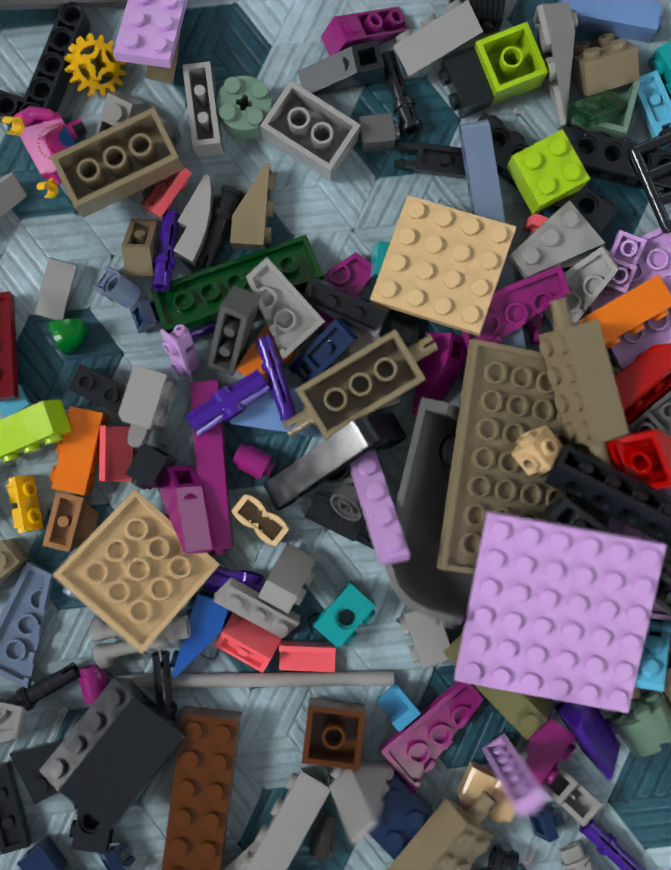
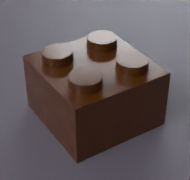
[302,697,366,770]

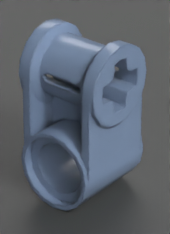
[92,265,141,308]

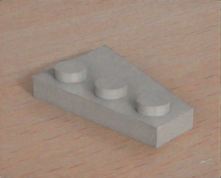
[507,200,605,278]
[543,245,620,328]

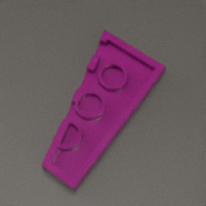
[460,265,570,351]
[379,681,484,792]

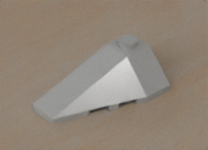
[329,759,395,845]

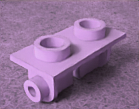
[160,325,200,382]

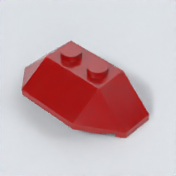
[614,343,671,427]

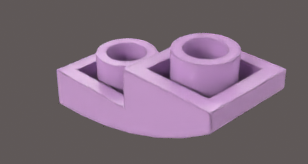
[606,230,647,293]

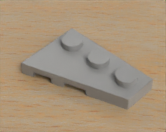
[246,257,325,360]

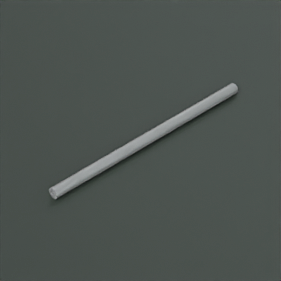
[115,671,394,689]

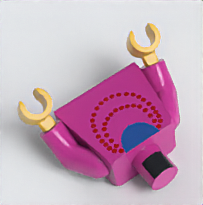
[2,106,88,198]

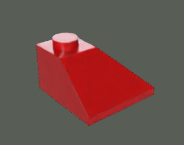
[605,429,671,489]

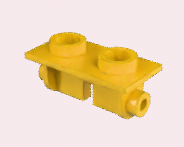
[6,475,43,533]

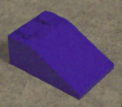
[554,701,621,781]

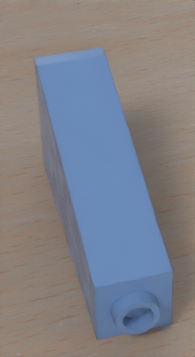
[558,0,664,43]
[230,387,324,439]

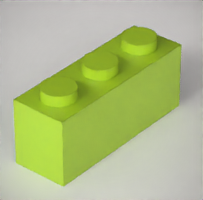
[0,399,72,463]

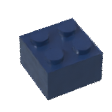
[368,769,433,860]

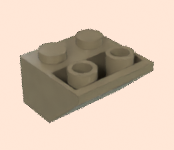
[571,33,639,97]

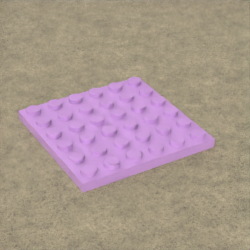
[454,510,666,713]

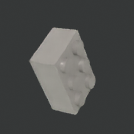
[260,80,361,182]

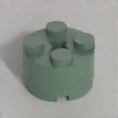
[216,76,273,142]
[610,690,671,757]

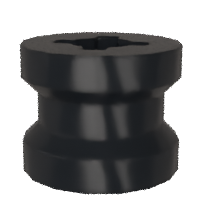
[487,844,519,870]

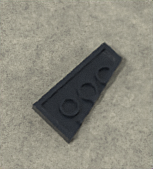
[9,738,65,805]

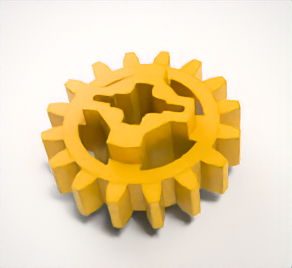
[64,33,126,98]

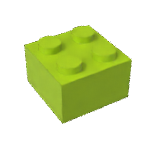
[474,22,548,106]
[506,129,590,215]

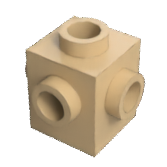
[511,425,563,476]

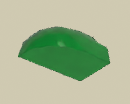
[48,319,88,355]

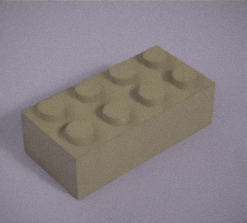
[50,107,184,217]

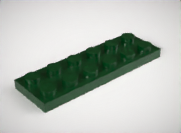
[150,235,324,334]

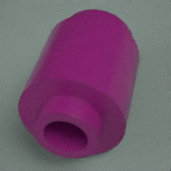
[232,443,276,480]
[78,663,110,705]

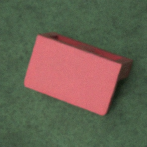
[99,425,135,482]
[214,612,282,673]
[279,640,336,672]

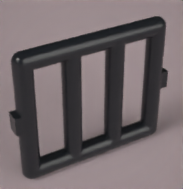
[628,127,671,234]

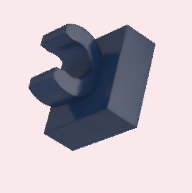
[129,297,161,334]
[528,806,565,842]
[98,843,136,870]

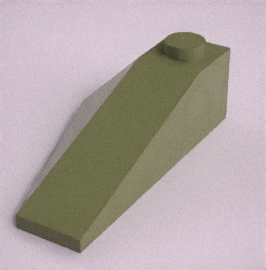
[443,634,553,740]

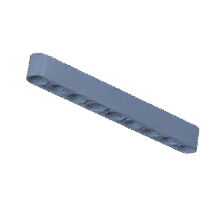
[459,119,526,349]

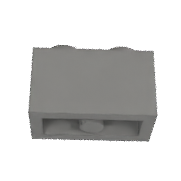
[258,543,317,613]
[400,608,450,669]

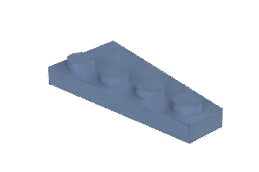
[0,561,54,688]

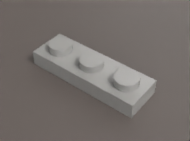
[214,577,300,639]

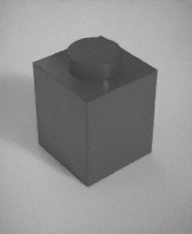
[359,113,400,153]

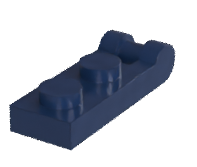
[288,317,358,384]

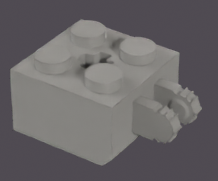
[118,365,178,449]

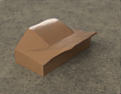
[42,491,99,552]

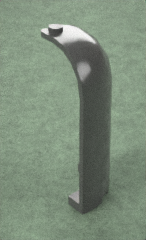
[385,397,474,628]

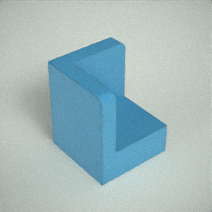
[377,682,421,732]

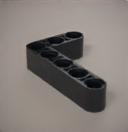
[0,1,91,127]
[263,412,407,510]

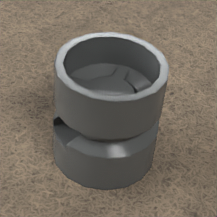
[330,472,363,521]

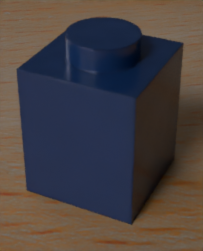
[17,835,68,870]

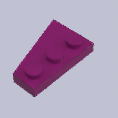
[299,252,372,331]

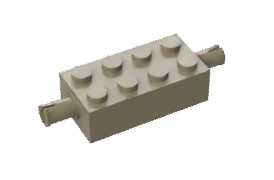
[538,297,629,466]
[282,329,438,440]
[387,790,498,870]

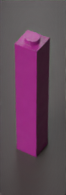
[190,380,234,555]

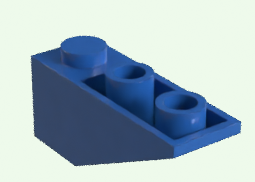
[170,591,230,678]

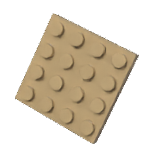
[370,195,516,336]
[53,490,220,654]

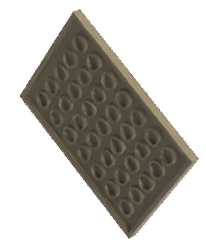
[437,339,624,574]

